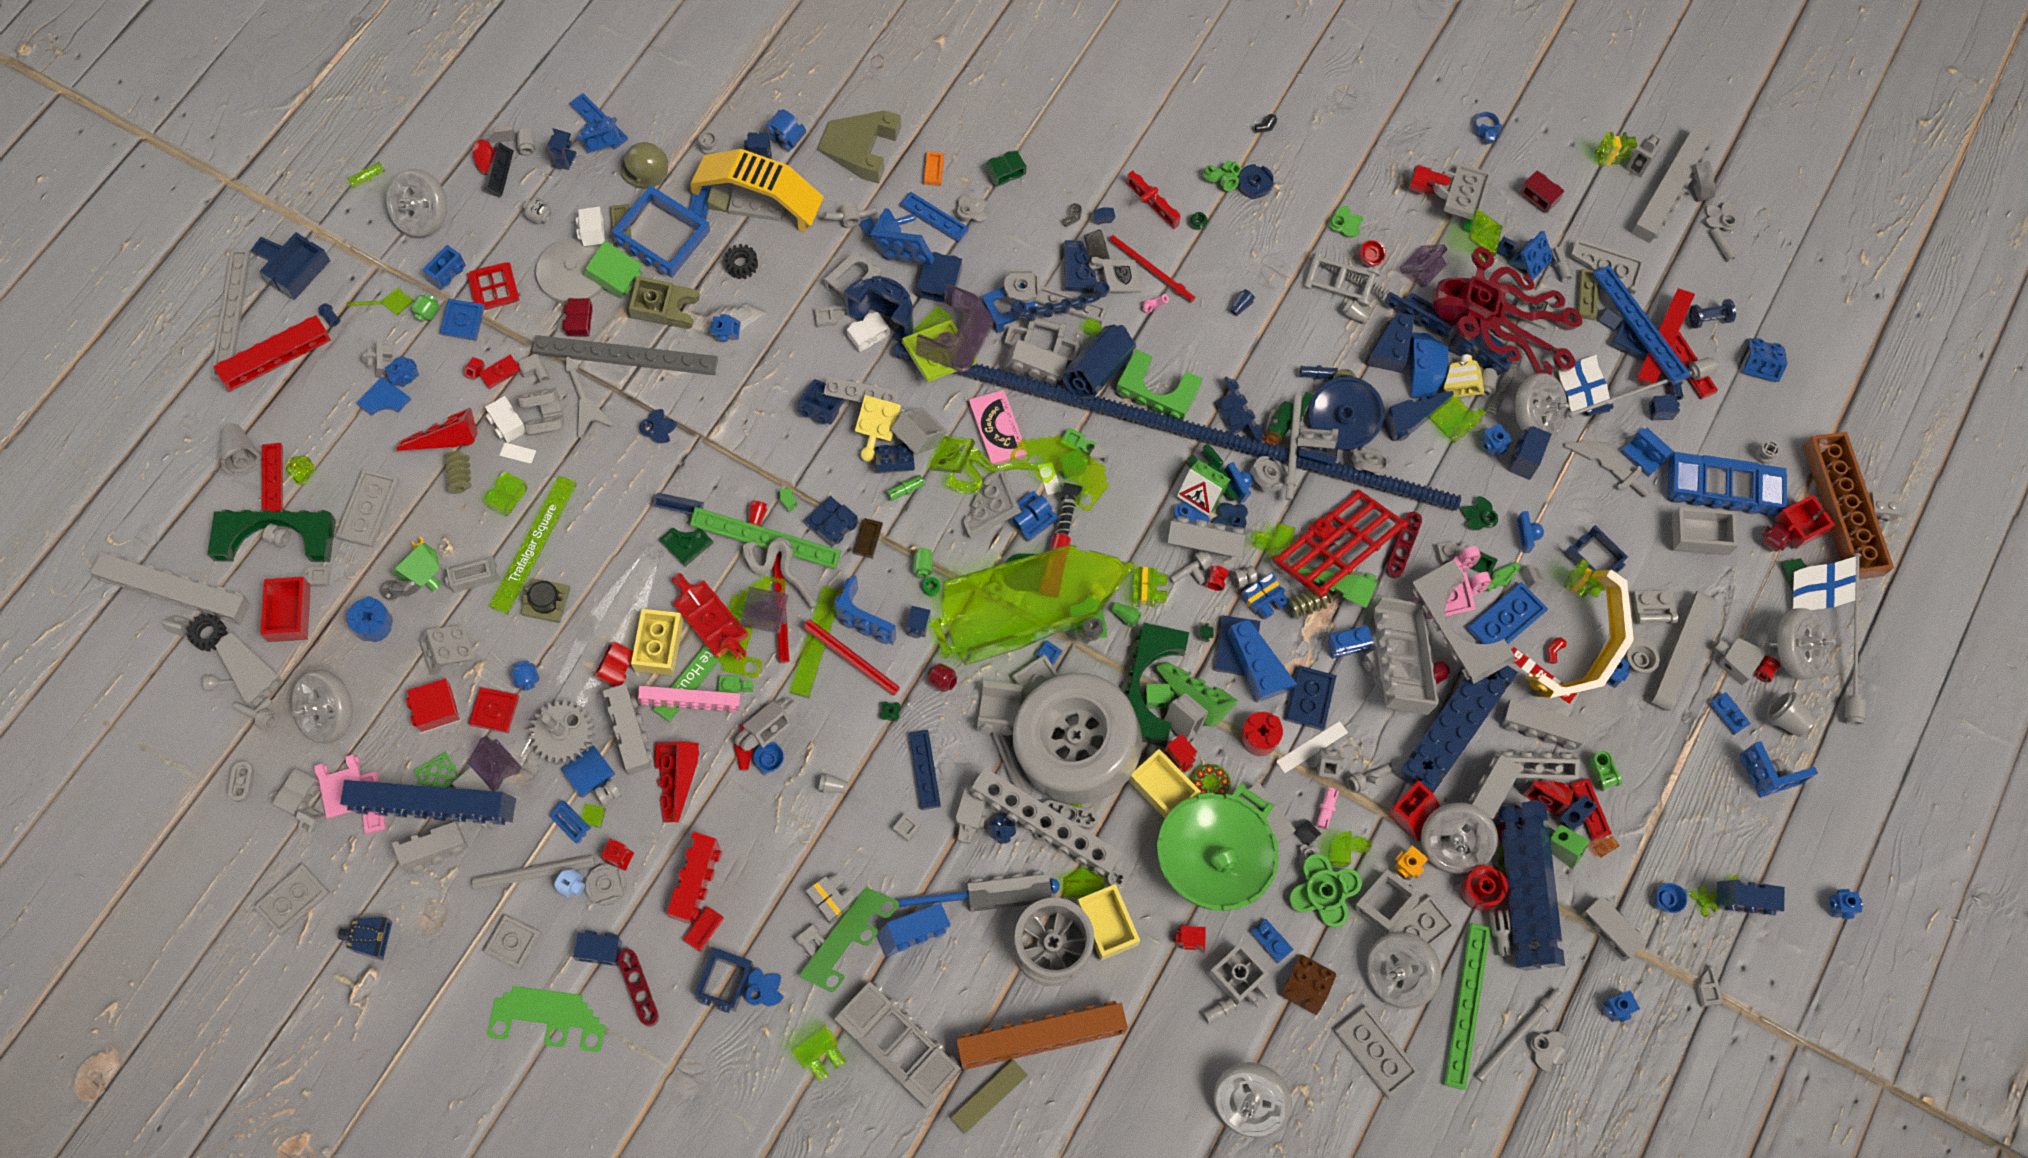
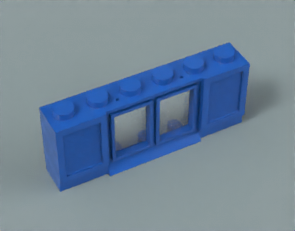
[1667,452,1787,517]

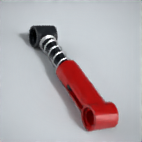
[1039,482,1083,599]

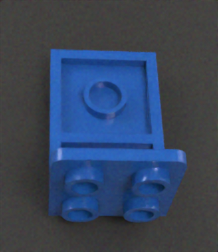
[870,208,935,264]
[834,575,896,645]

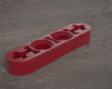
[1386,511,1422,579]
[618,949,659,1027]

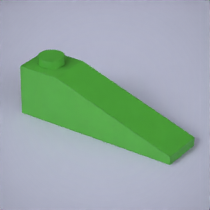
[1297,565,1379,608]
[1157,662,1238,727]

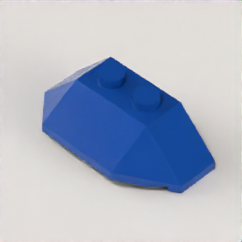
[1409,332,1449,399]

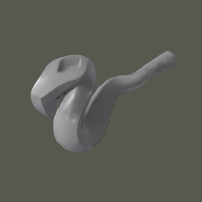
[743,537,818,609]

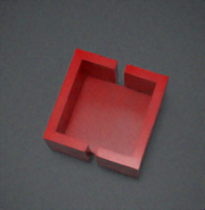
[1774,495,1835,549]

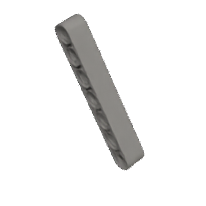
[1650,591,1716,711]

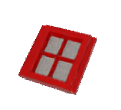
[467,262,520,310]

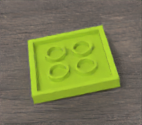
[902,320,977,383]

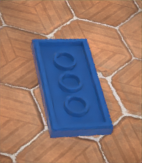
[1466,582,1548,644]

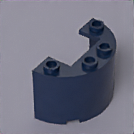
[844,276,914,342]

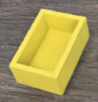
[1129,749,1201,819]
[1077,884,1140,961]

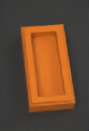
[924,152,944,186]

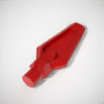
[734,724,753,771]

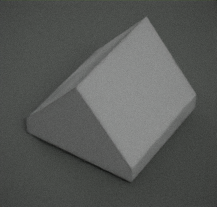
[1088,444,1108,466]
[1521,565,1545,589]
[163,615,192,636]

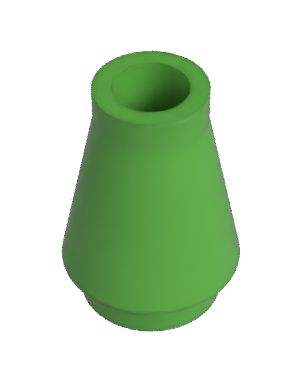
[1112,602,1142,626]

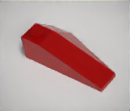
[396,408,478,451]
[654,741,699,823]

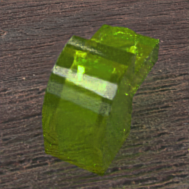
[1251,522,1295,557]
[1328,831,1372,867]

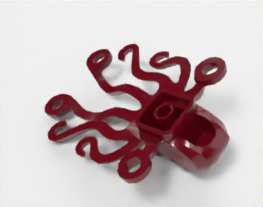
[1433,246,1583,375]

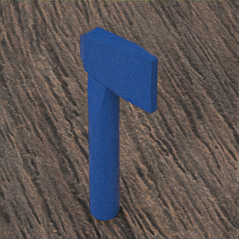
[860,214,916,237]

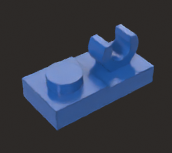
[1709,692,1751,735]
[1250,919,1294,964]

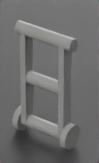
[1304,253,1381,307]

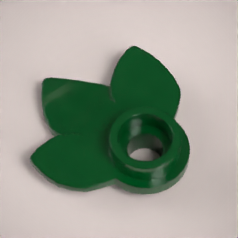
[1462,496,1498,530]

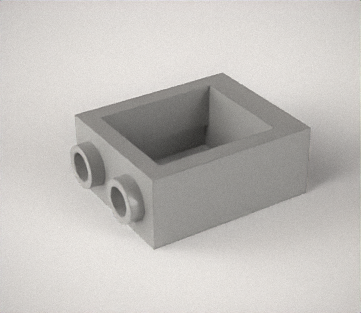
[1356,870,1420,935]

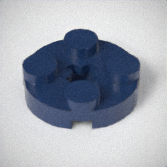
[1238,164,1274,200]

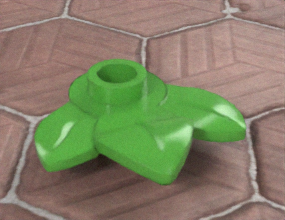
[1329,206,1363,237]

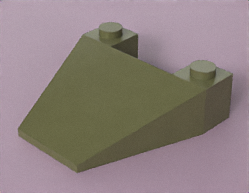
[818,110,901,184]

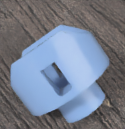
[554,869,586,898]

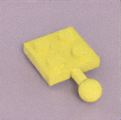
[855,395,902,462]

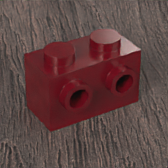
[1519,170,1565,213]

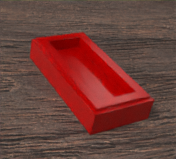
[683,906,725,952]

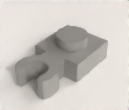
[1436,541,1470,564]

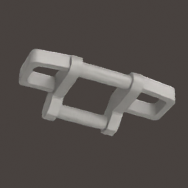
[1005,318,1080,364]

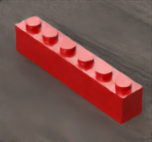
[213,315,331,392]

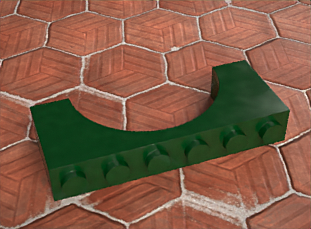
[207,510,336,562]
[1125,623,1189,747]

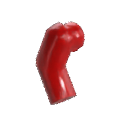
[1547,637,1567,664]

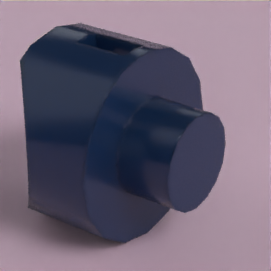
[988,813,1016,844]

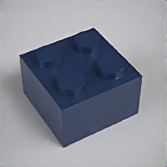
[1509,426,1552,480]

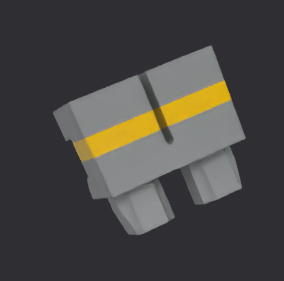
[806,873,856,925]

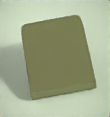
[707,188,730,212]

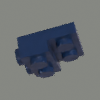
[797,379,845,425]
[804,496,858,547]

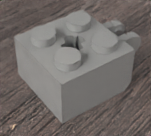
[1208,943,1271,1008]

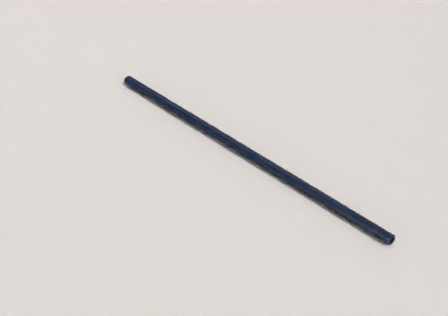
[894,341,1461,511]

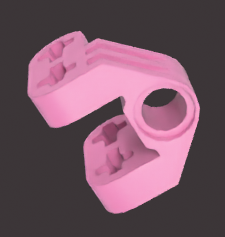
[1454,546,1491,596]

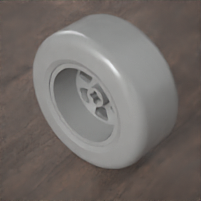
[1013,673,1142,804]

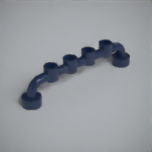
[1010,281,1110,321]

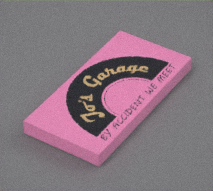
[969,390,1027,466]

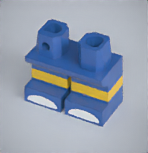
[1241,572,1288,620]

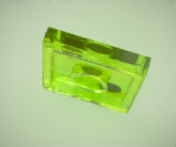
[929,436,975,473]

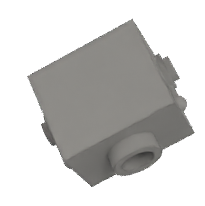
[1869,492,1901,523]

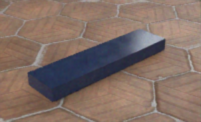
[909,730,941,810]

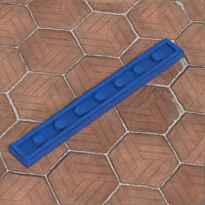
[1593,265,1690,385]

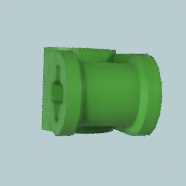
[1588,751,1622,791]

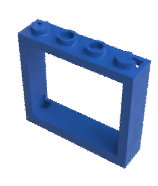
[612,185,710,278]

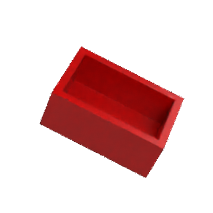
[260,577,311,642]

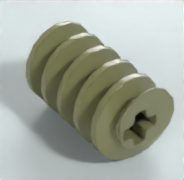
[445,451,472,494]
[1287,585,1331,619]

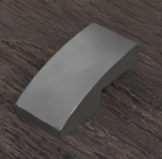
[1691,161,1715,202]

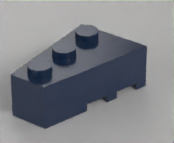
[1366,312,1415,373]
[1717,880,1785,916]

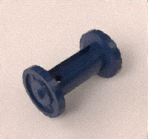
[1689,299,1736,329]

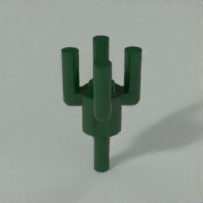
[1187,443,1238,501]

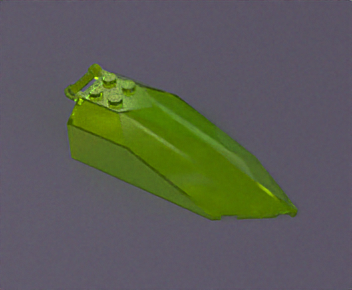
[930,545,1135,666]

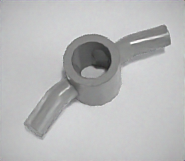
[823,203,878,228]

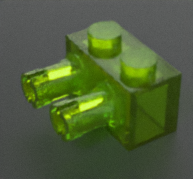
[791,1023,847,1082]

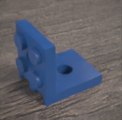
[1739,741,1818,798]

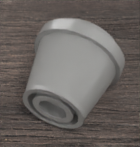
[1767,692,1816,737]

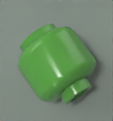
[411,293,440,322]

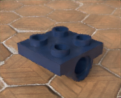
[875,443,915,473]

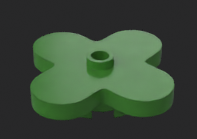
[1289,854,1362,928]

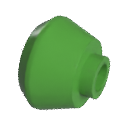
[1211,847,1238,873]

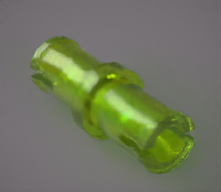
[347,161,385,188]

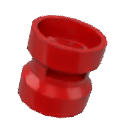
[1206,565,1229,591]
[1753,656,1781,683]

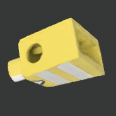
[1444,355,1484,398]

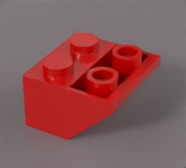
[1388,780,1441,841]

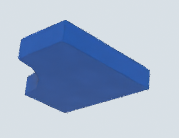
[357,377,411,416]

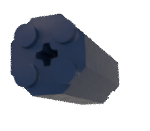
[1063,324,1136,400]

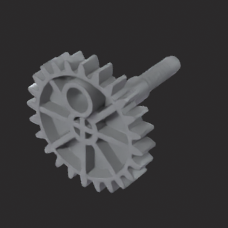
[529,700,595,765]

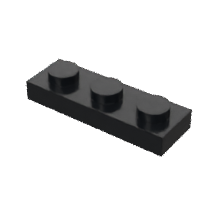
[484,142,514,198]

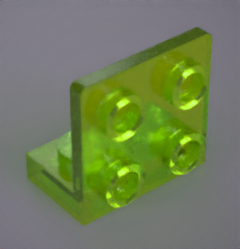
[1468,209,1503,261]
[1429,396,1486,444]

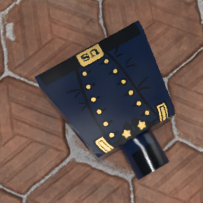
[338,917,393,961]

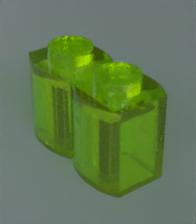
[484,472,528,517]

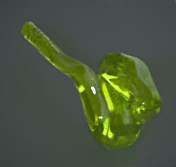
[947,448,1038,494]

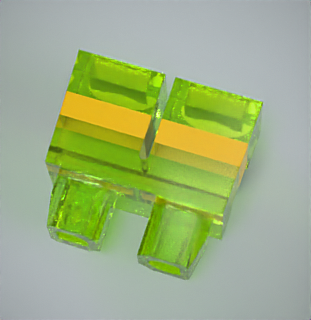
[1595,132,1637,166]
[1564,559,1605,598]
[1132,566,1168,607]

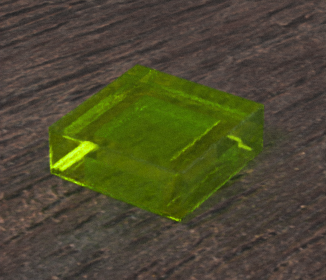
[582,804,606,828]

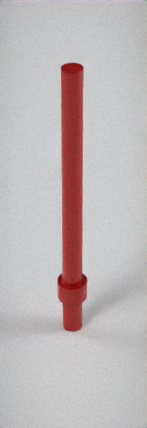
[1109,235,1196,303]

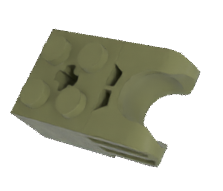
[629,276,700,329]

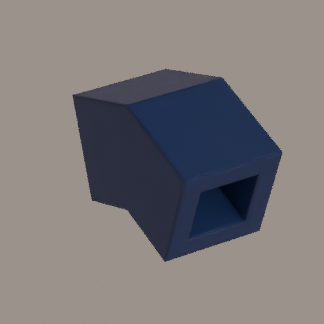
[1093,207,1116,225]

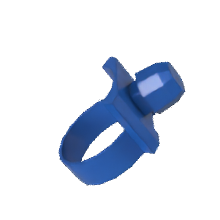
[1474,112,1502,144]

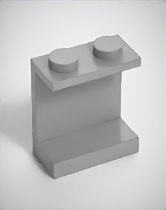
[977,680,1023,736]

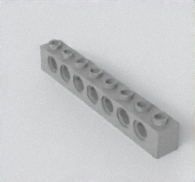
[970,767,1122,876]

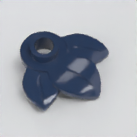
[639,409,677,443]
[1211,503,1248,528]

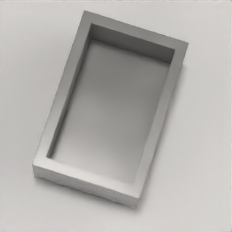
[1672,507,1738,555]

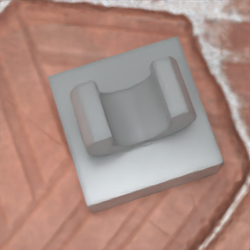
[296,807,326,833]

